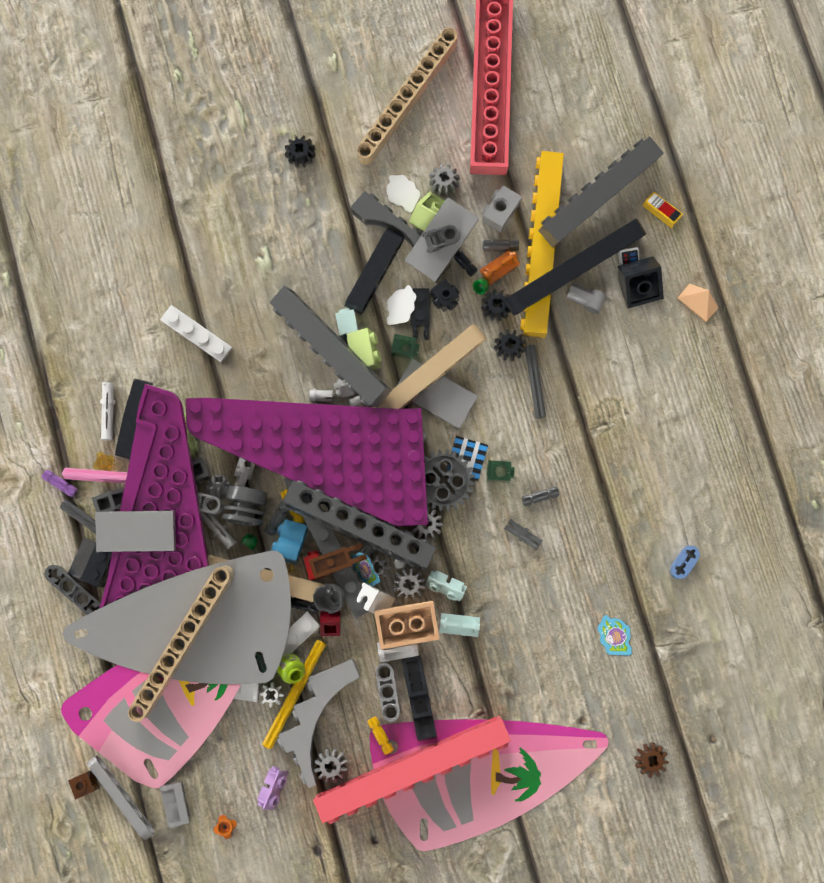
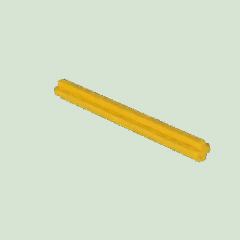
[262,640,326,750]

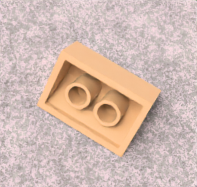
[374,601,439,649]

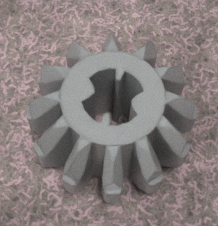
[429,163,460,196]
[412,508,443,540]
[393,568,426,602]
[314,748,348,783]

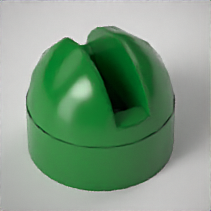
[473,278,489,295]
[240,534,257,550]

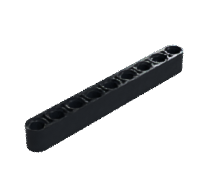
[504,218,647,316]

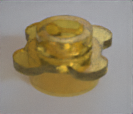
[93,452,115,471]

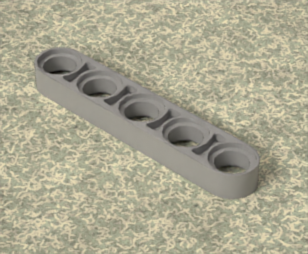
[87,755,155,840]

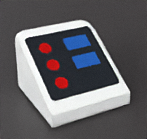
[618,247,640,265]

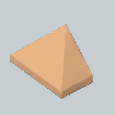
[677,284,719,322]

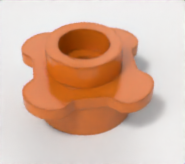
[213,815,237,839]

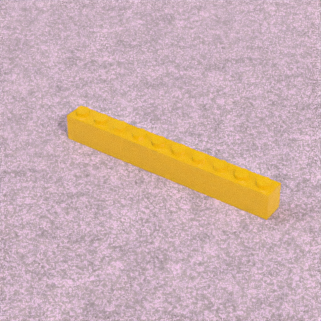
[520,151,564,338]

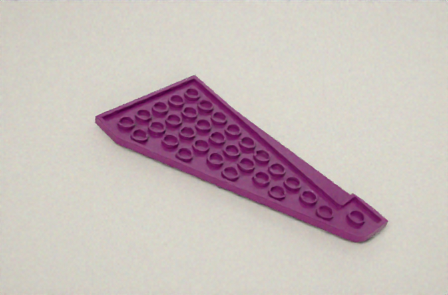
[99,384,210,609]
[186,397,428,526]

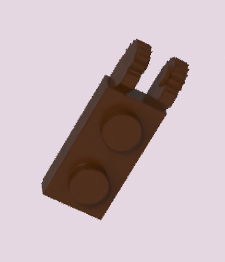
[309,543,367,579]

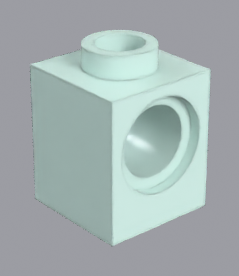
[335,308,358,339]

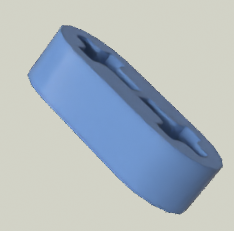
[670,546,700,579]

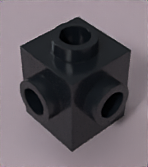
[430,279,460,312]

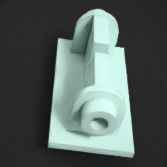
[425,570,467,601]
[439,613,480,637]

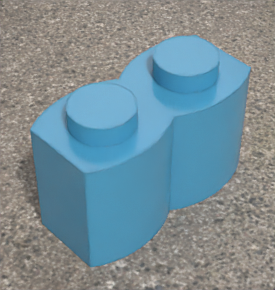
[271,519,308,565]

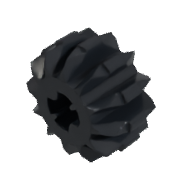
[285,135,316,168]
[481,289,511,322]
[494,329,526,362]

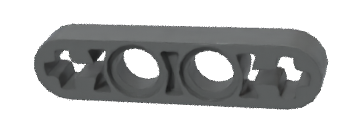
[44,565,101,615]

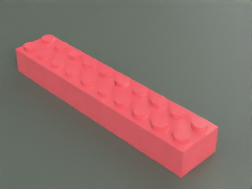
[470,0,513,175]
[313,715,511,824]

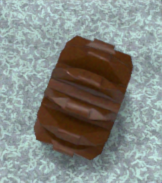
[634,742,669,778]

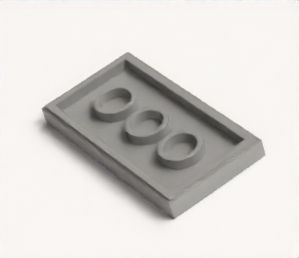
[405,197,479,282]
[397,359,478,429]
[95,510,176,552]

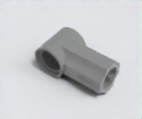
[566,283,607,314]

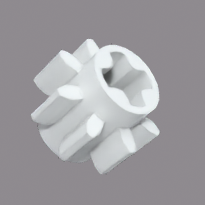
[259,682,285,708]

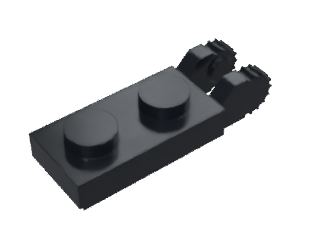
[411,288,430,340]

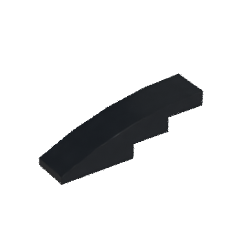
[115,378,153,459]
[402,655,437,742]

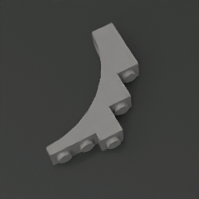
[277,659,361,788]

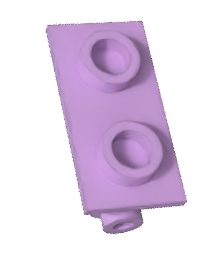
[257,766,288,810]

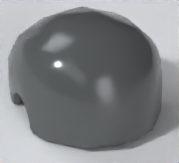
[313,583,345,614]

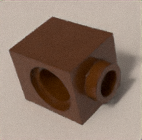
[68,770,100,800]

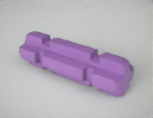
[41,470,78,497]

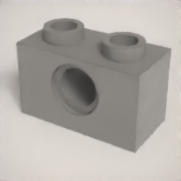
[481,185,522,233]

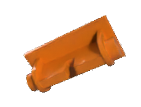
[479,250,520,285]

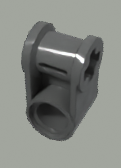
[422,225,461,253]

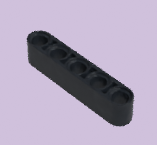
[344,228,405,315]

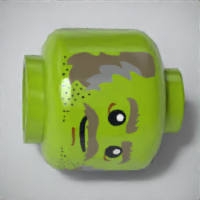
[277,654,305,684]

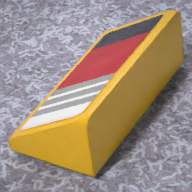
[642,192,683,229]

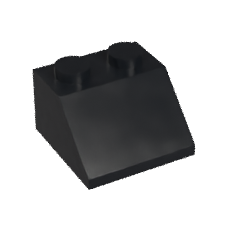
[617,256,664,309]
[68,537,112,588]

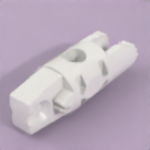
[234,457,255,487]

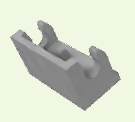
[160,781,190,828]

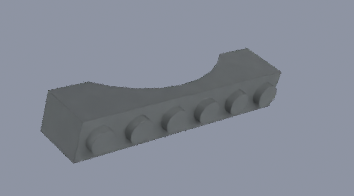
[350,191,451,283]
[92,457,212,512]

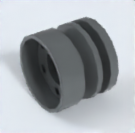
[222,486,268,527]

